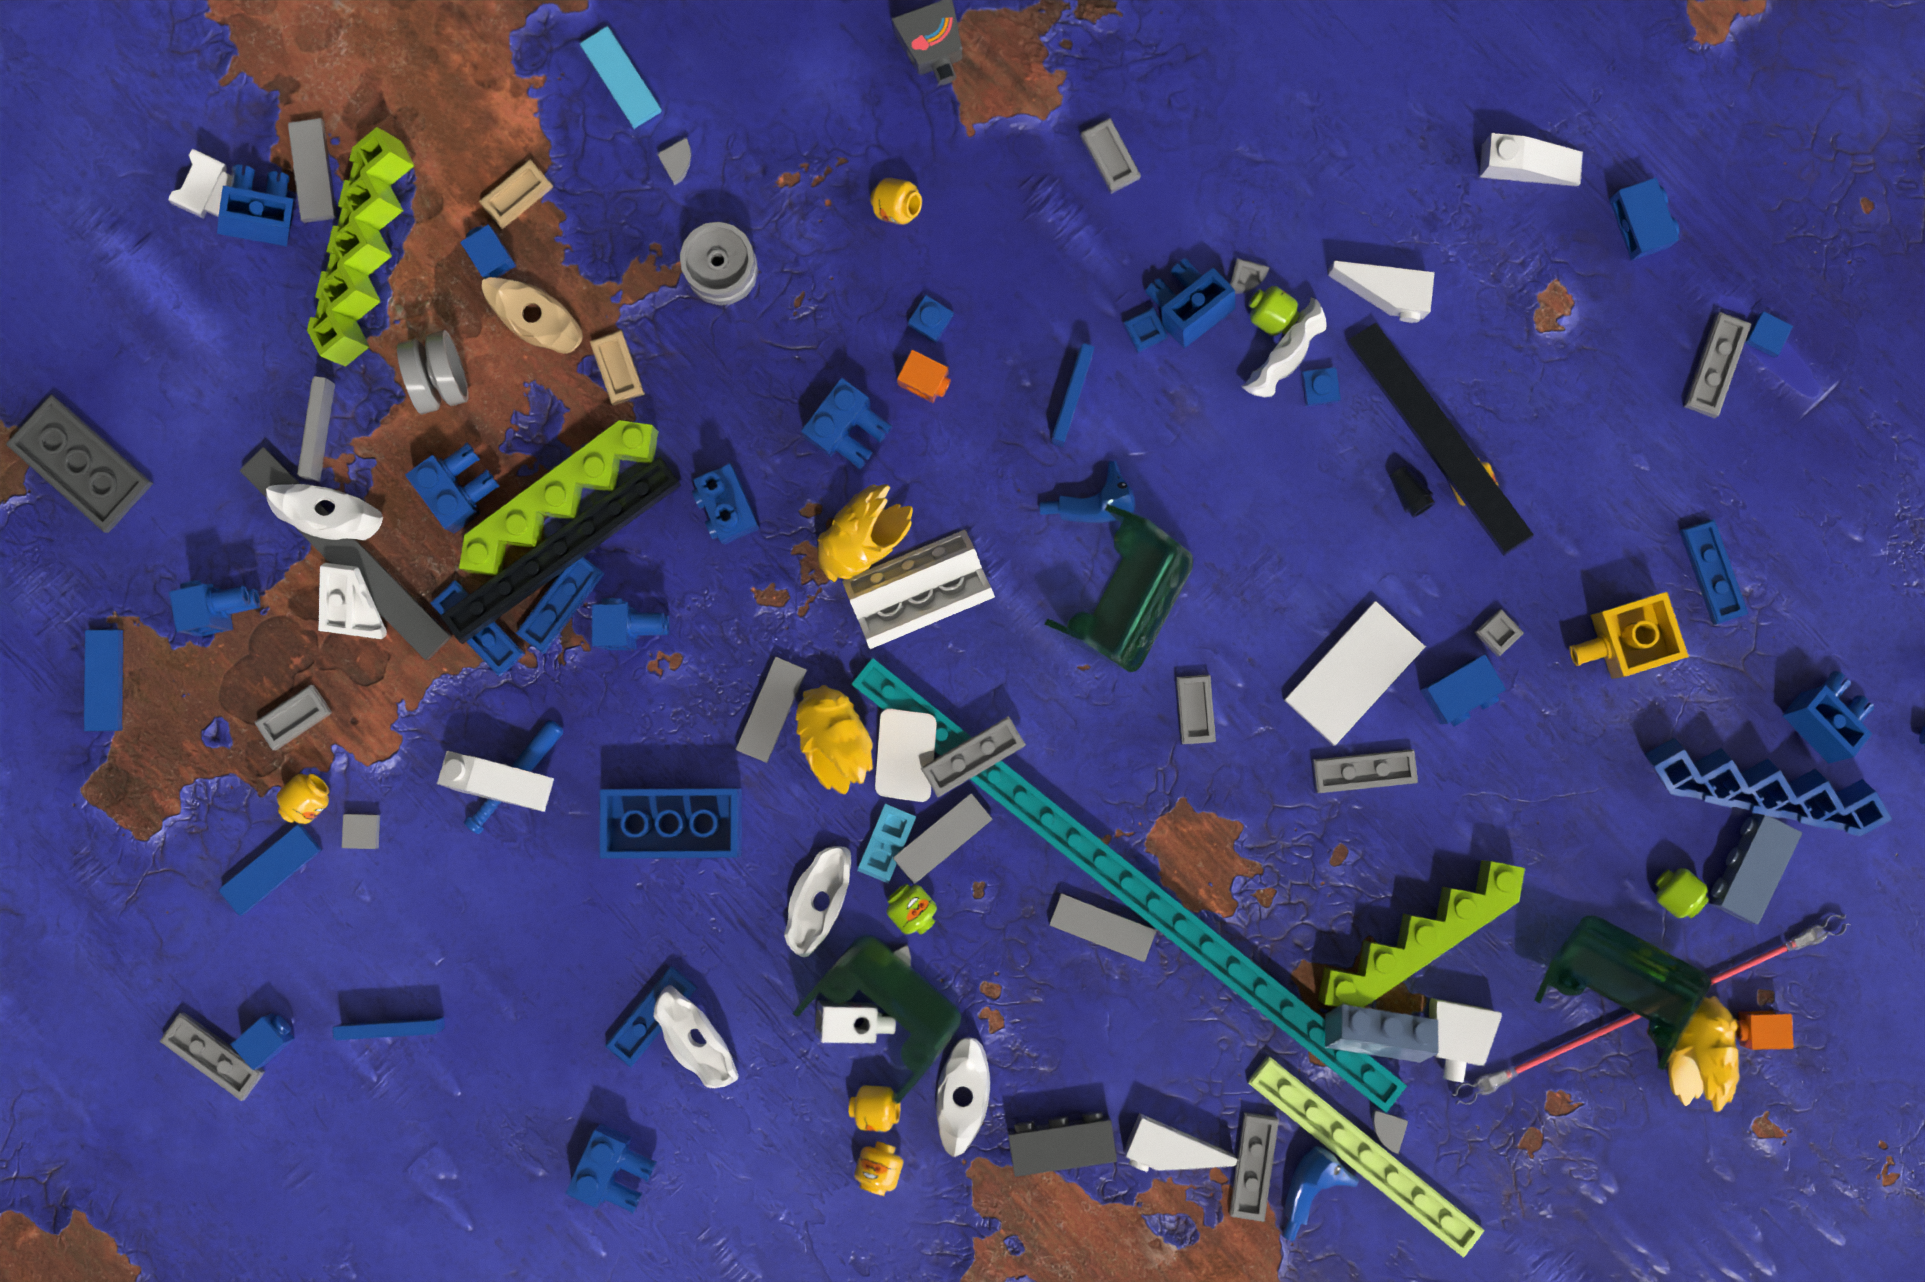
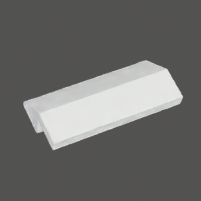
[842,530,995,649]

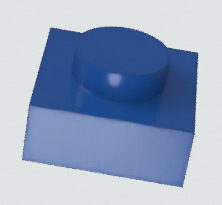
[908,295,954,343]
[1301,367,1341,407]

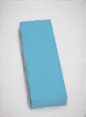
[580,26,662,129]

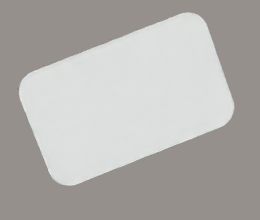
[875,709,937,802]

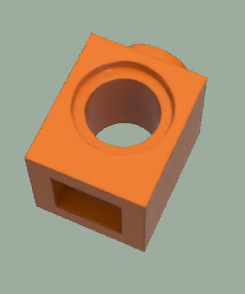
[897,350,951,403]
[1735,1010,1794,1050]

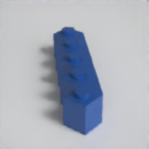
[1644,738,1892,836]

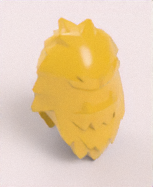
[817,484,913,582]
[796,685,873,795]
[1668,994,1740,1111]

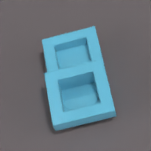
[857,804,916,884]

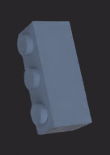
[1709,814,1802,925]
[1325,1004,1439,1063]

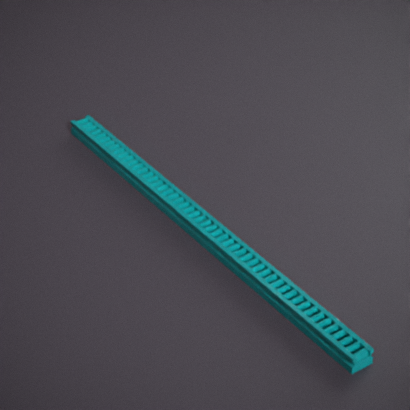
[852,658,1407,1113]

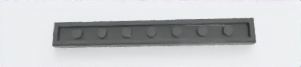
[239,447,452,660]

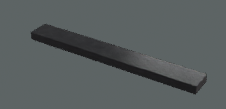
[1347,323,1534,556]
[441,457,681,644]

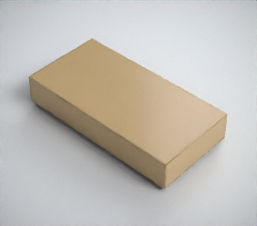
[479,160,553,229]
[590,331,645,406]

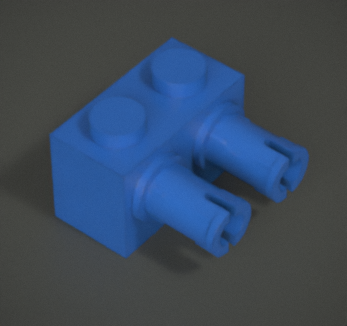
[217,165,293,246]
[1145,258,1235,349]
[801,378,893,469]
[405,442,500,533]
[692,464,760,545]
[169,580,261,637]
[592,598,670,650]
[1782,671,1874,764]
[565,1124,657,1214]

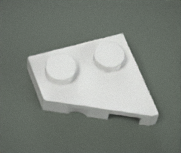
[318,563,387,639]

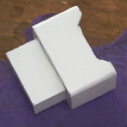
[168,149,232,219]

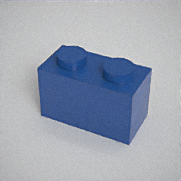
[1609,177,1680,261]
[1420,654,1506,727]

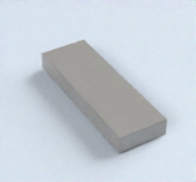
[288,118,337,223]
[1683,312,1751,418]
[297,376,335,482]
[736,657,807,763]
[921,716,1026,797]
[1312,749,1418,793]
[892,793,993,884]
[1049,893,1157,962]
[160,1012,266,1101]
[1229,1112,1279,1222]

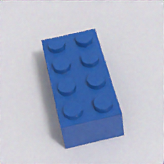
[600,789,742,859]

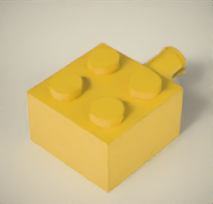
[1569,592,1689,679]

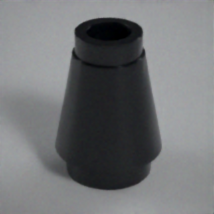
[1389,466,1435,518]

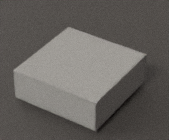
[1474,609,1524,657]
[342,814,380,849]

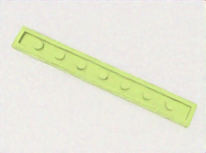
[1247,1056,1485,1258]

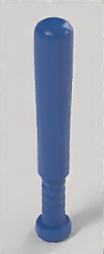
[464,720,563,835]

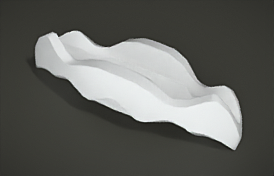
[1241,297,1326,397]
[266,484,383,540]
[784,846,851,957]
[654,985,739,1089]
[936,1037,990,1157]

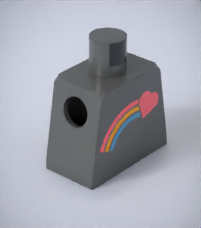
[892,0,962,85]

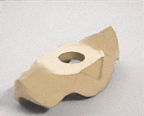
[482,277,583,353]

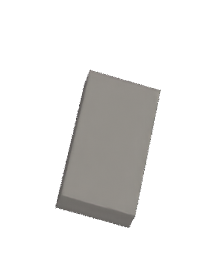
[1080,118,1141,193]
[1176,675,1216,745]
[254,685,332,751]

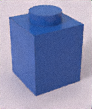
[460,224,517,279]
[231,1013,295,1071]

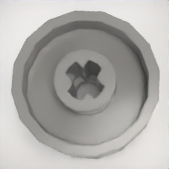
[680,222,758,305]
[397,330,469,415]

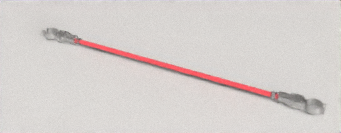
[1451,914,1851,1105]

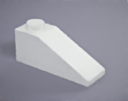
[1480,133,1582,186]
[1328,261,1435,323]
[437,751,554,812]
[1124,1113,1238,1172]

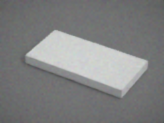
[1284,601,1426,746]

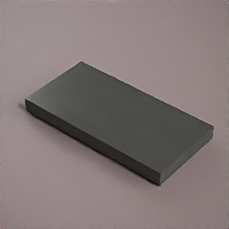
[6,395,154,533]

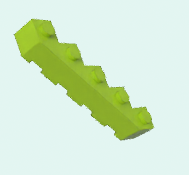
[307,127,415,367]
[459,420,658,576]
[1318,860,1525,1008]

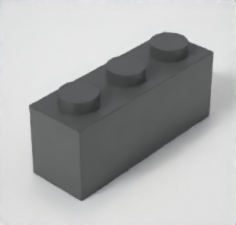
[1008,1111,1117,1177]

